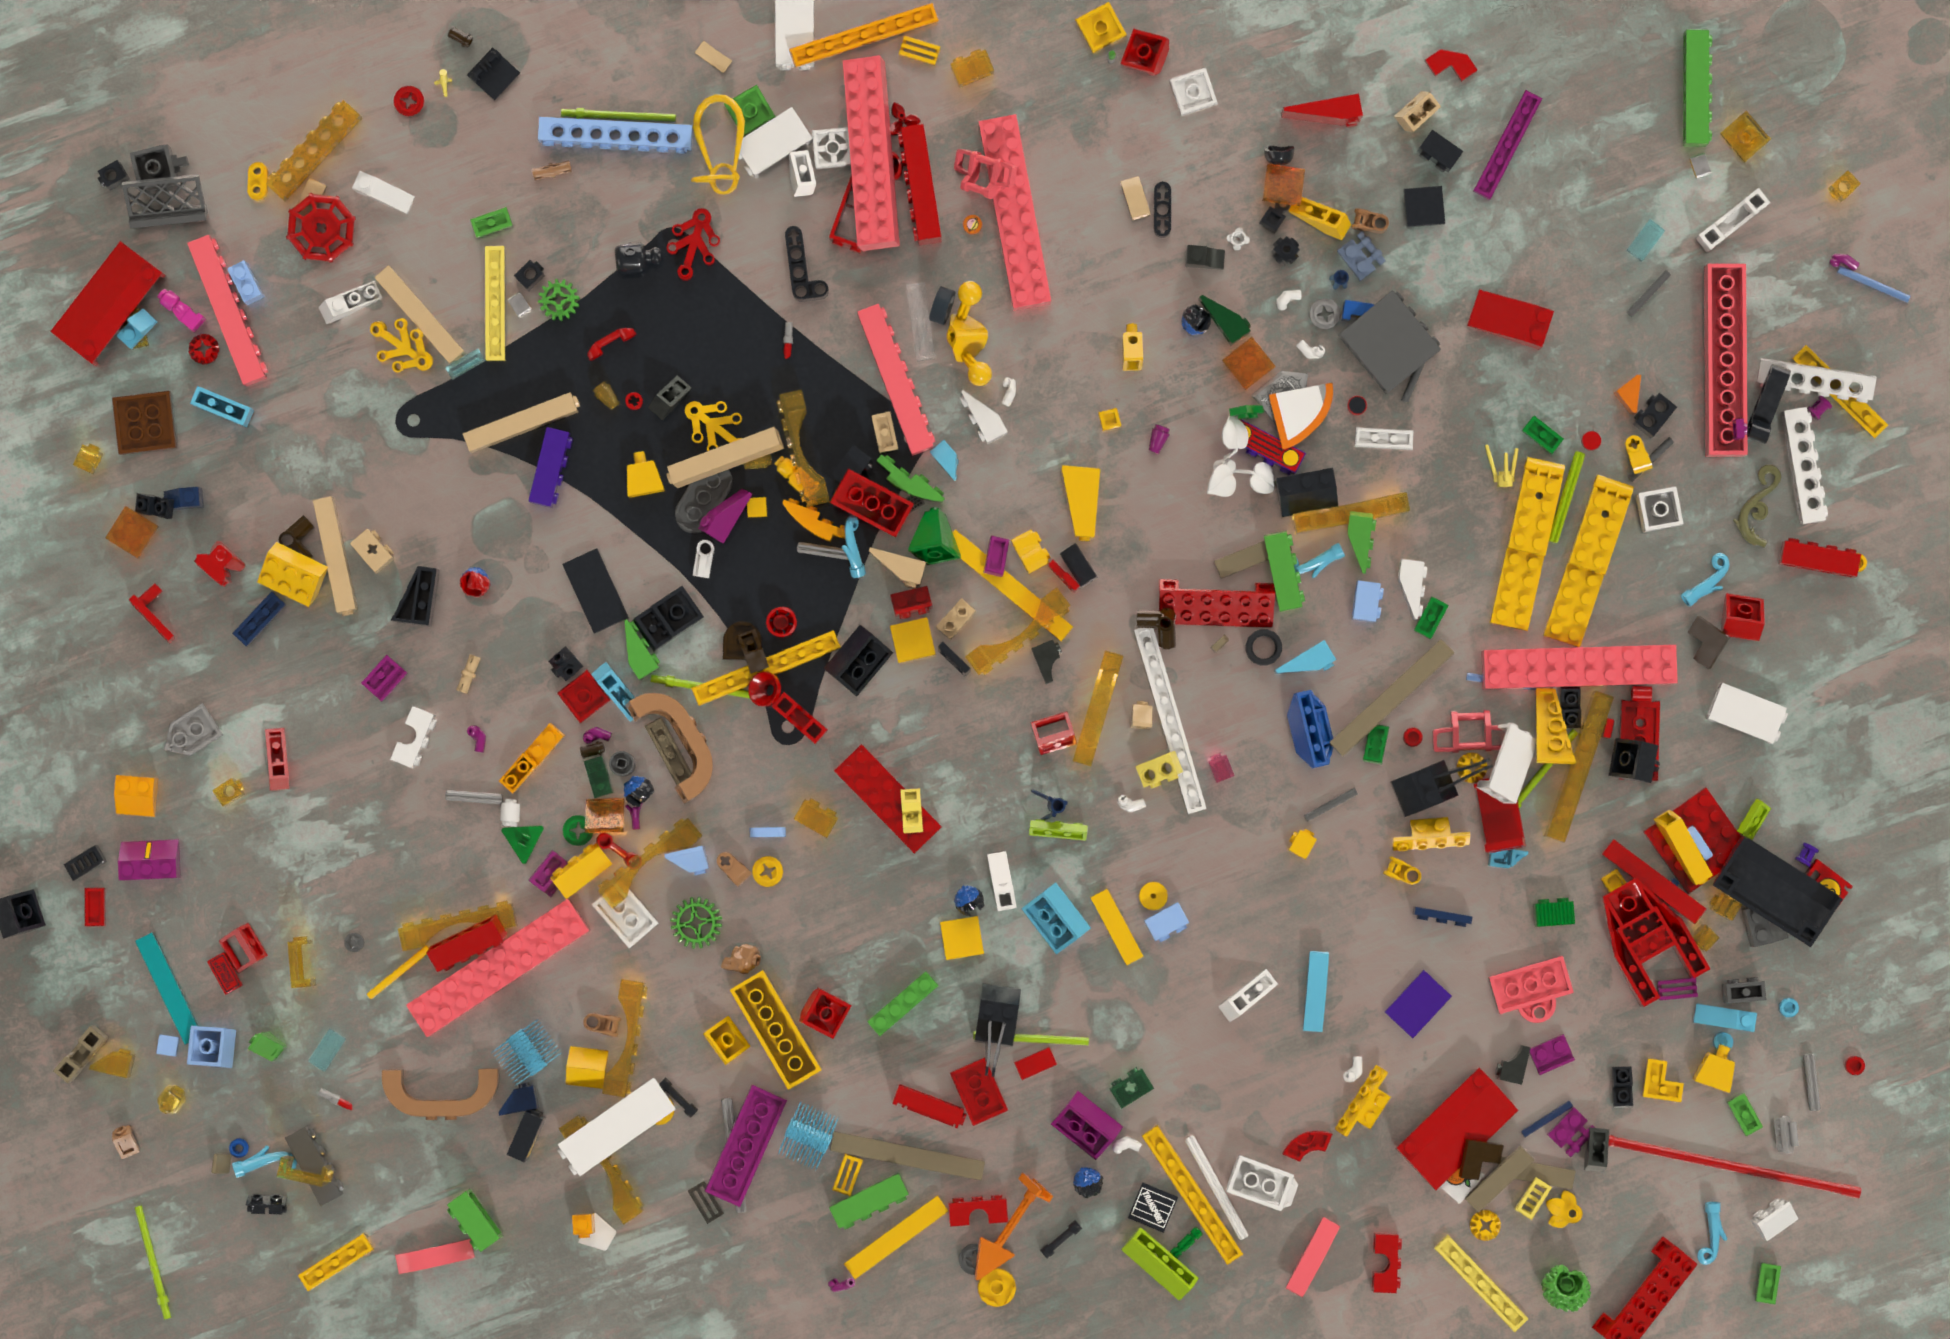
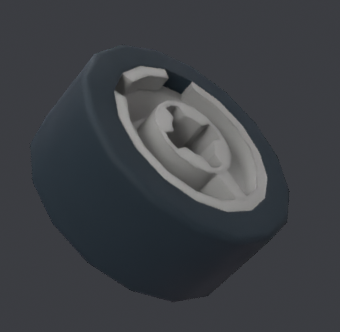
[929,286,956,325]

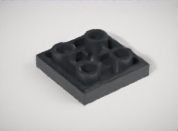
[1403,186,1445,228]

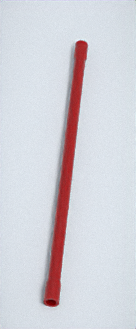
[1609,1135,1861,1199]

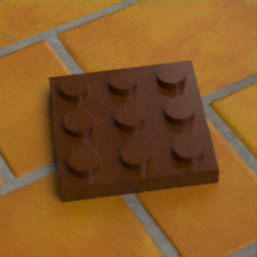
[112,391,177,455]

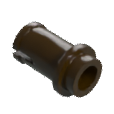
[448,26,473,48]
[580,741,605,759]

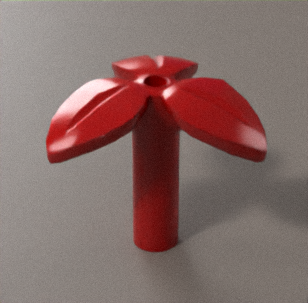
[890,102,921,135]

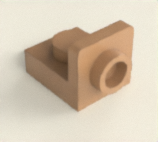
[112,1125,140,1159]

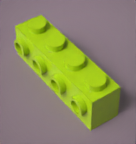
[1121,1227,1199,1301]

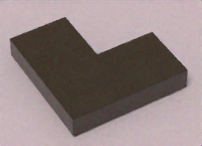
[1688,616,1730,669]
[1459,1139,1504,1180]

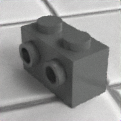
[1722,977,1767,1004]

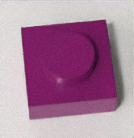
[1733,419,1747,440]

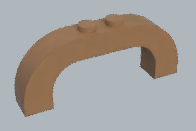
[625,693,713,804]
[382,1068,500,1120]

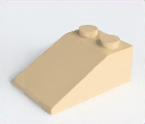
[869,547,926,589]

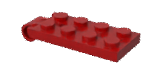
[1619,686,1660,781]

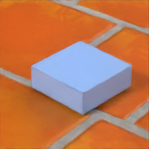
[156,1034,180,1056]

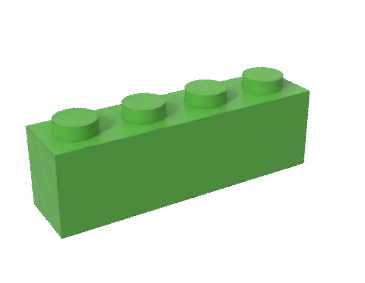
[1264,530,1305,612]
[867,971,939,1036]
[829,1173,909,1230]

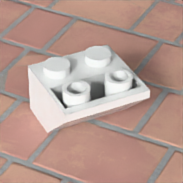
[1750,1198,1798,1241]

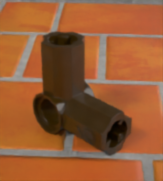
[278,515,315,558]
[1137,608,1176,649]

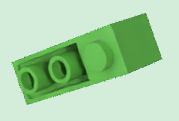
[1348,511,1376,574]
[624,619,660,681]
[248,1031,287,1062]

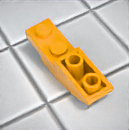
[783,498,845,542]
[499,723,565,794]

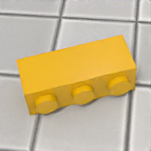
[550,843,612,899]

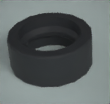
[1245,629,1282,666]

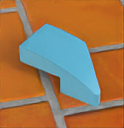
[930,440,959,481]
[1488,849,1528,868]

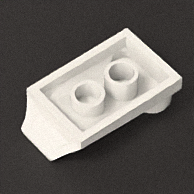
[1226,1155,1298,1211]

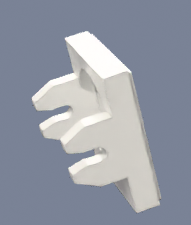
[812,127,851,169]

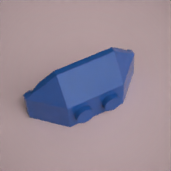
[1287,690,1333,768]

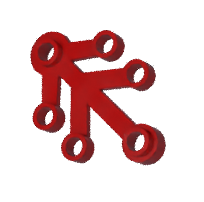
[666,208,720,281]

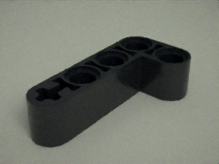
[785,226,829,302]
[1747,364,1791,444]

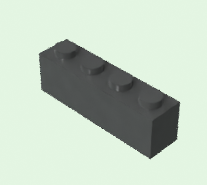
[285,1126,344,1206]

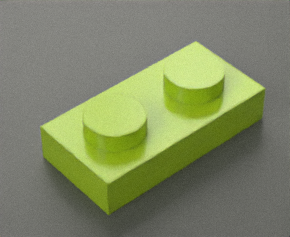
[1737,798,1771,840]

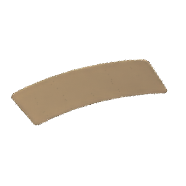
[695,41,732,73]

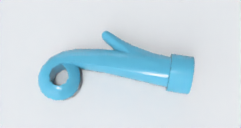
[842,515,866,578]
[1294,543,1345,578]
[1680,553,1730,607]
[232,1146,297,1178]
[1697,1202,1727,1265]

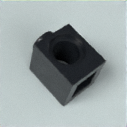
[97,160,130,190]
[514,260,545,291]

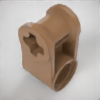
[1351,209,1389,234]
[717,852,752,887]
[583,1013,622,1037]

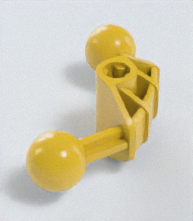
[947,281,992,386]

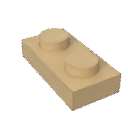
[872,412,898,453]

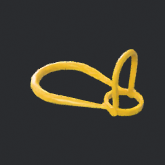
[691,94,745,195]

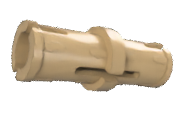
[456,654,481,694]

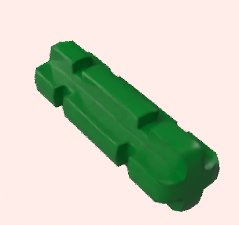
[1170,1227,1203,1259]

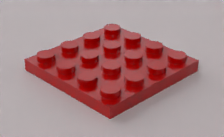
[1643,787,1741,894]

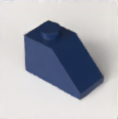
[164,487,204,510]
[499,1082,539,1116]

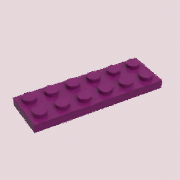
[704,1085,787,1207]

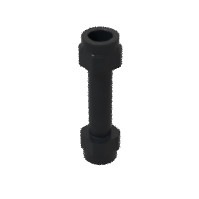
[659,1077,698,1118]
[1040,1220,1082,1259]

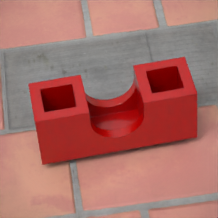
[772,692,828,745]
[949,1195,1008,1227]
[1372,1233,1402,1293]

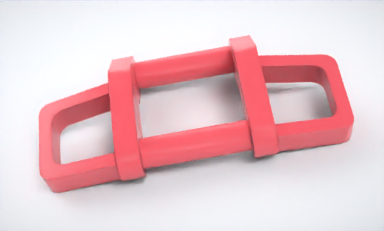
[954,149,1017,199]
[1433,710,1502,753]

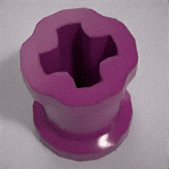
[1807,396,1832,420]

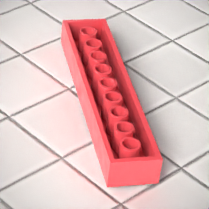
[843,55,900,251]
[979,114,1051,311]
[1704,264,1748,457]
[1481,645,1678,690]
[406,899,591,1037]

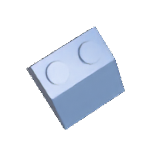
[187,1026,236,1068]

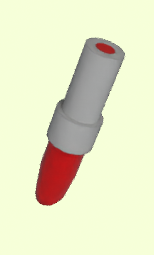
[783,322,793,359]
[318,1088,352,1110]

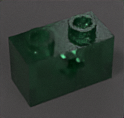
[584,756,614,799]
[1109,1067,1154,1109]

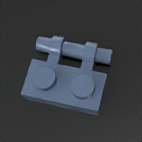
[1337,231,1386,281]

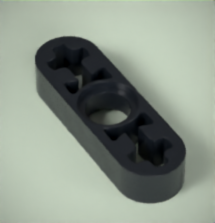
[1154,181,1171,238]

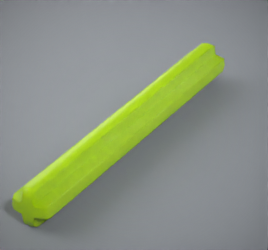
[1549,451,1585,543]

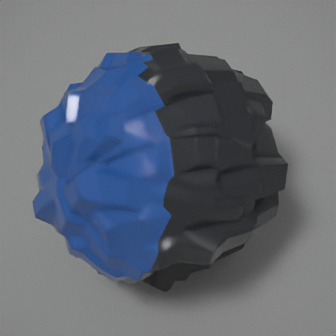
[1182,304,1211,335]
[624,776,654,807]
[954,885,985,917]
[1073,1167,1103,1198]

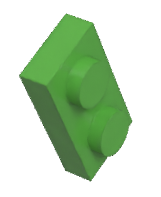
[470,207,513,238]
[1727,1093,1763,1136]
[1755,1263,1781,1304]

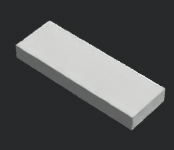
[1355,427,1413,450]

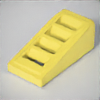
[1514,1177,1552,1220]

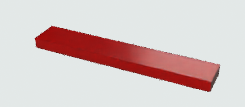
[1602,839,1707,924]

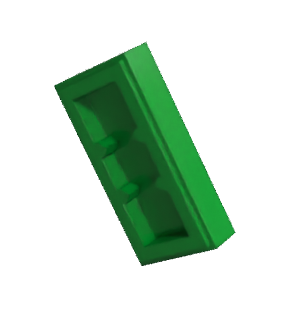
[1363,725,1389,765]

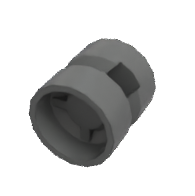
[609,751,636,776]

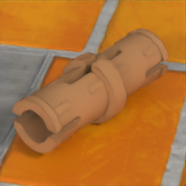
[532,160,572,181]

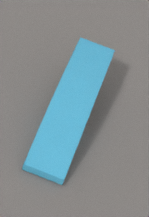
[1303,951,1329,1032]

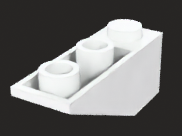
[318,281,383,324]
[960,390,1008,444]
[1398,559,1427,620]
[987,851,1017,911]

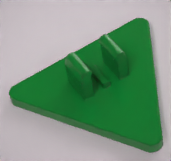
[501,826,544,864]

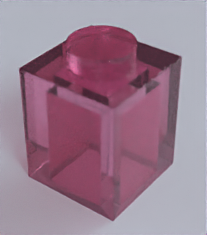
[1207,752,1235,783]

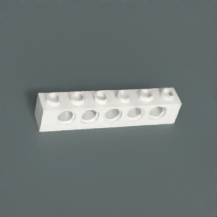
[1757,358,1877,403]
[1781,407,1828,525]

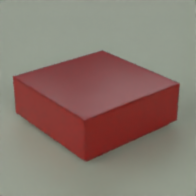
[1601,718,1615,739]

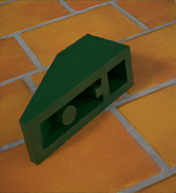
[1198,295,1251,346]

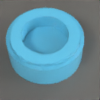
[1779,998,1799,1017]
[1713,1032,1733,1050]

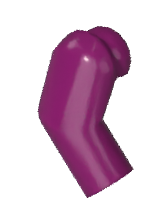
[1829,254,1860,270]
[467,725,486,753]
[583,727,612,744]
[828,1278,855,1292]

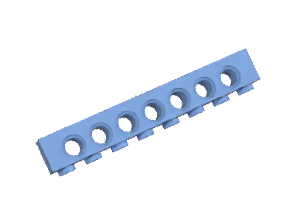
[538,117,693,154]

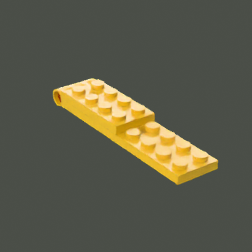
[1490,457,1565,631]
[1543,474,1634,647]

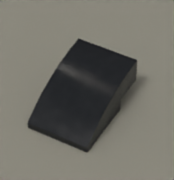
[632,586,704,652]

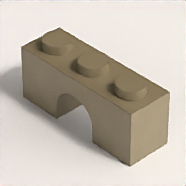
[53,1025,109,1083]

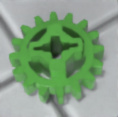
[538,279,580,321]

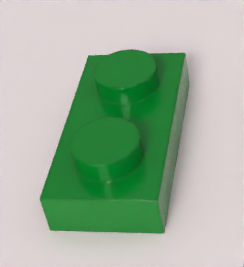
[1229,405,1264,420]
[1522,416,1564,454]
[1413,597,1449,639]

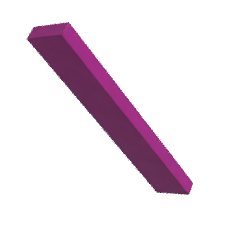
[1473,90,1543,200]

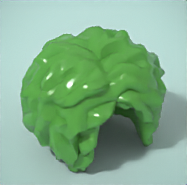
[1541,1264,1591,1312]

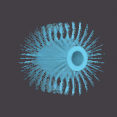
[491,1019,562,1086]
[778,1102,838,1171]

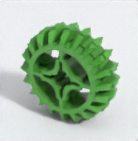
[670,897,722,949]

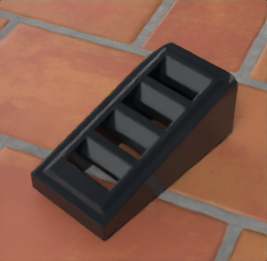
[63,845,107,881]

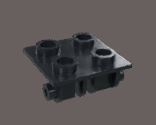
[467,47,520,101]

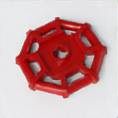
[286,193,356,263]

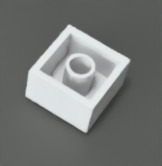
[1635,487,1684,533]

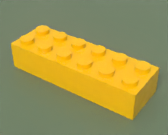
[730,970,822,1090]

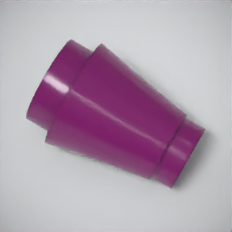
[1148,424,1170,454]

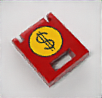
[1805,859,1853,907]

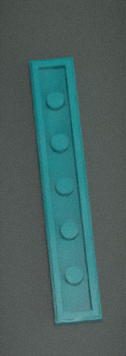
[135,932,198,1045]

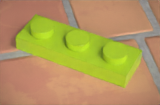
[1029,819,1088,841]

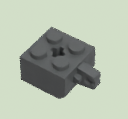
[130,144,189,192]

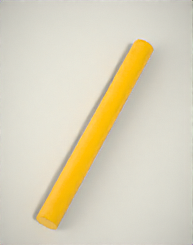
[367,945,429,999]

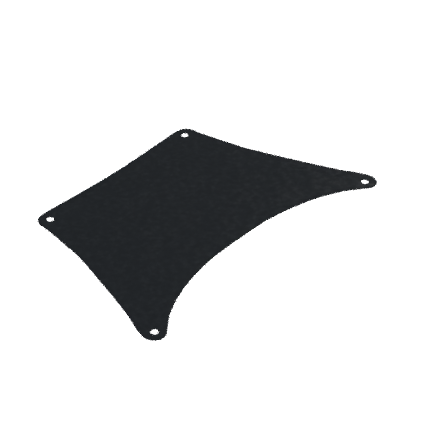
[395,227,925,745]

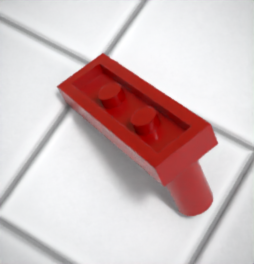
[129,583,175,644]

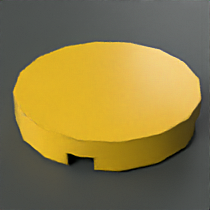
[978,1268,1016,1307]

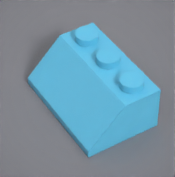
[1021,882,1091,954]

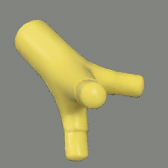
[434,69,452,97]

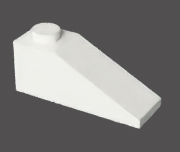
[352,171,415,214]
[1218,969,1278,1022]

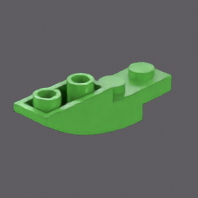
[876,455,945,503]

